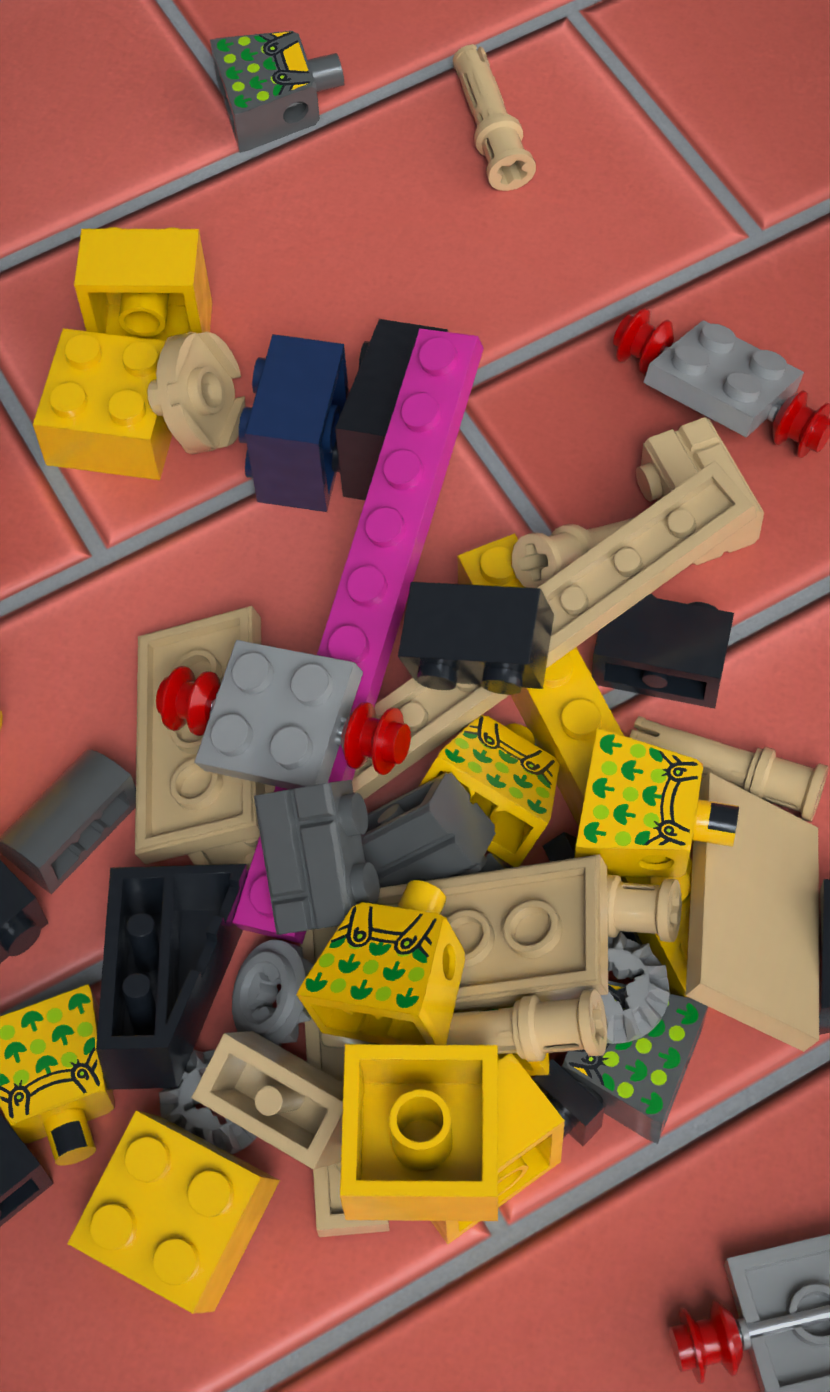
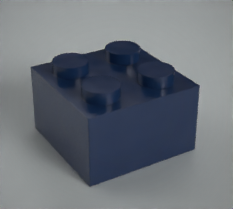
[239,334,349,512]

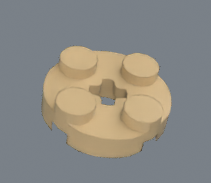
[147,332,245,454]

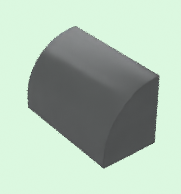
[0,749,136,895]

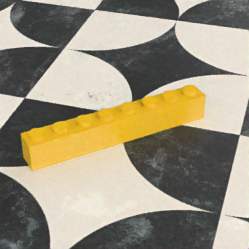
[457,533,692,998]

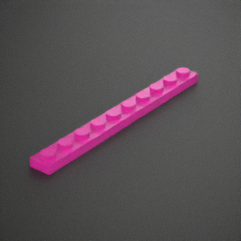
[232,328,484,944]

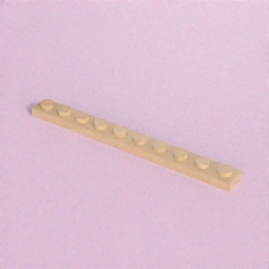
[188,460,757,872]

